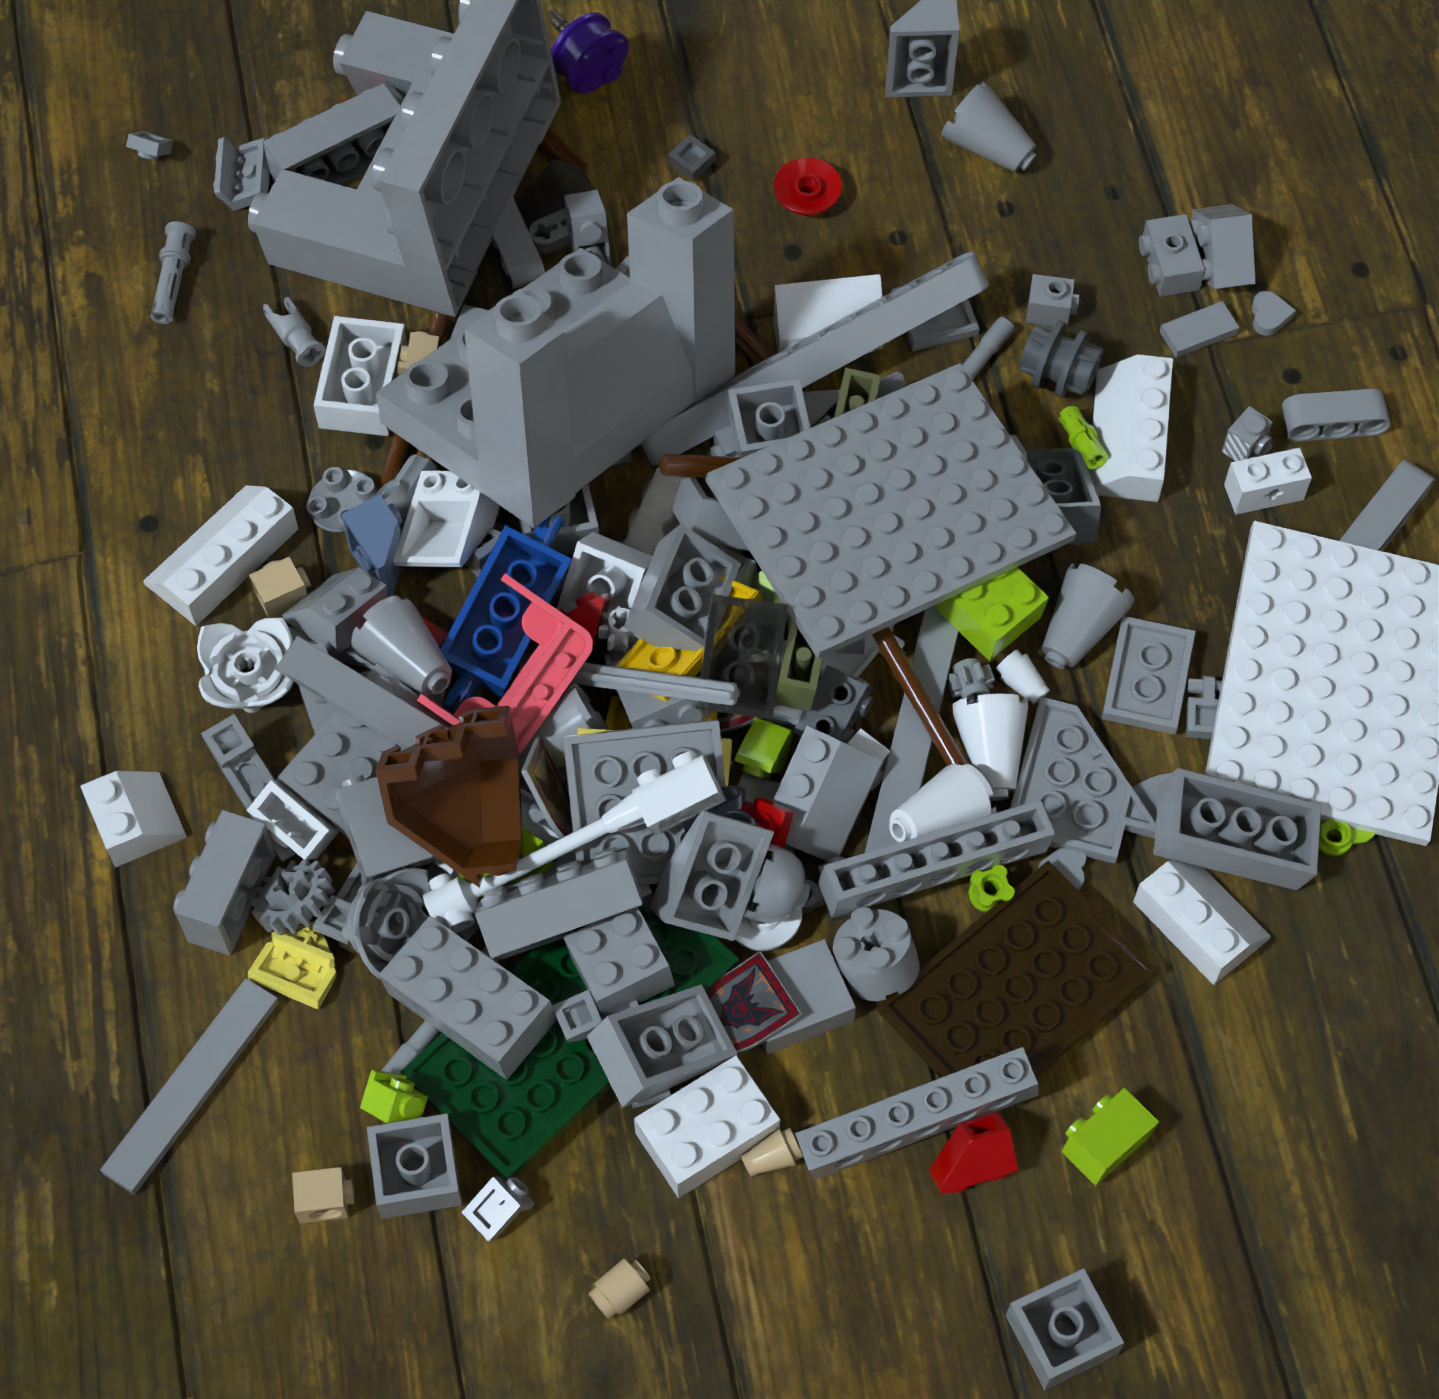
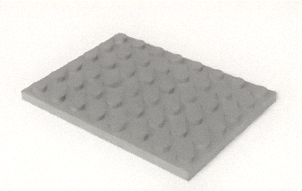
[706,363,1076,659]

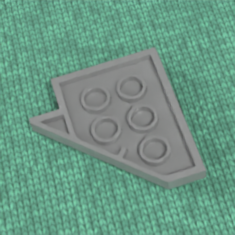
[1010,697,1156,864]

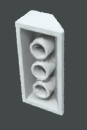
[1088,354,1173,502]
[143,485,298,626]

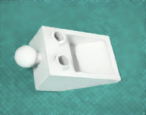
[393,471,500,567]

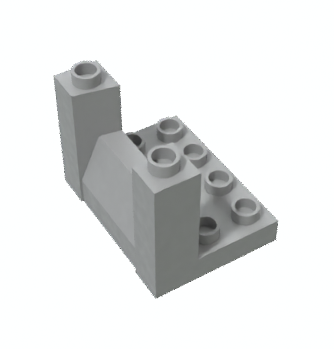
[248,0,561,317]
[376,177,735,528]

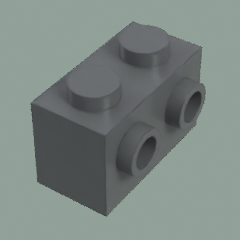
[793,665,874,743]

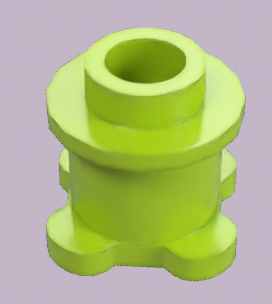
[968,864,1015,912]

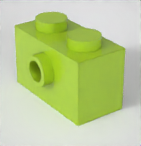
[1061,1088,1159,1186]

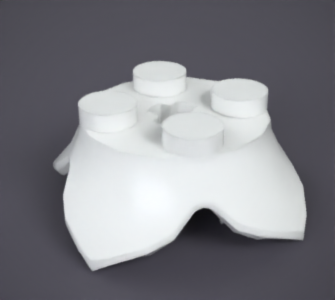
[197,618,293,713]

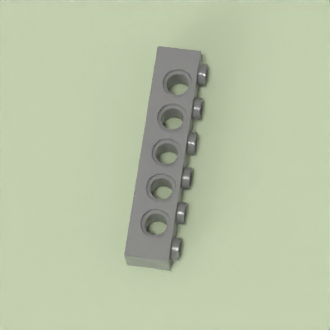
[818,800,1055,918]
[795,1047,1039,1181]

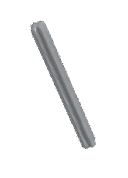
[570,663,740,706]

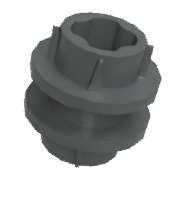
[1019,320,1103,398]

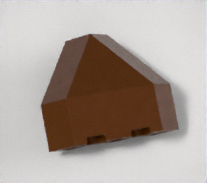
[376,706,523,888]

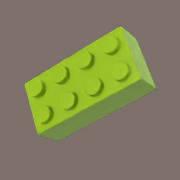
[933,567,1049,661]

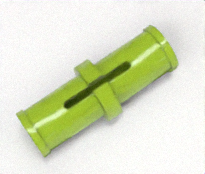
[1058,406,1108,470]

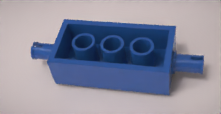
[440,515,572,712]

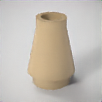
[741,1128,804,1177]

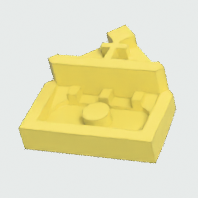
[248,920,336,1009]

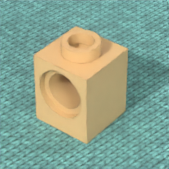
[292,1167,355,1224]

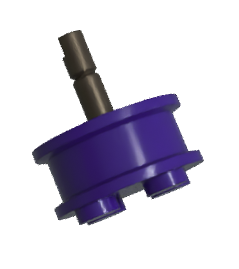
[548,9,628,94]

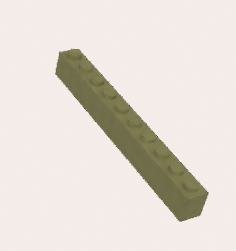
[773,368,881,712]

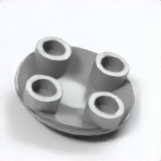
[306,467,378,532]

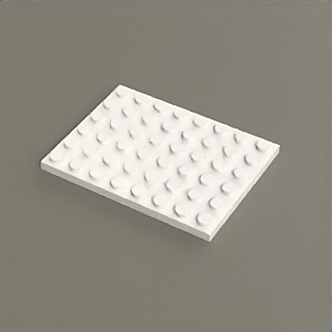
[1205,521,1439,846]

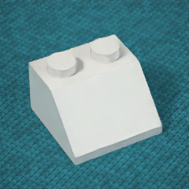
[80,771,187,868]

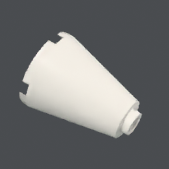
[952,694,1028,801]
[889,763,996,843]

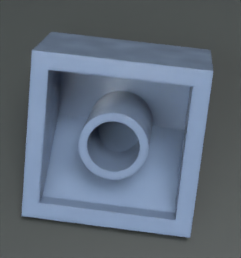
[341,494,403,598]

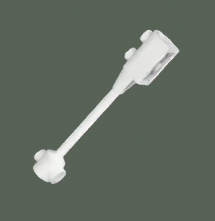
[423,751,726,934]

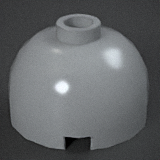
[743,843,810,924]

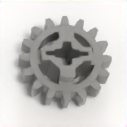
[250,859,335,935]

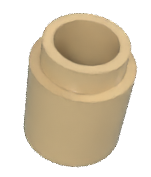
[588,1258,651,1319]

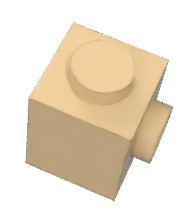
[249,557,311,618]

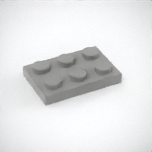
[1101,616,1195,735]

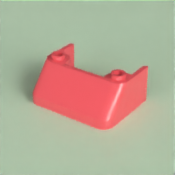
[417,574,593,754]

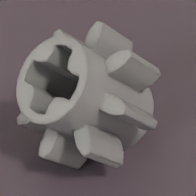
[947,658,995,705]

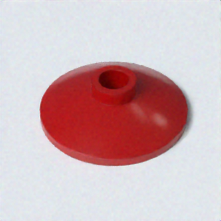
[774,157,842,215]

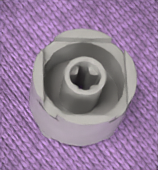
[833,907,920,1001]

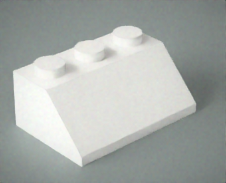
[773,274,883,353]
[1133,860,1271,985]

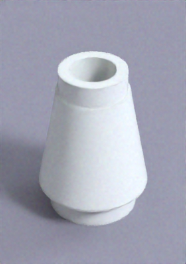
[996,649,1050,705]

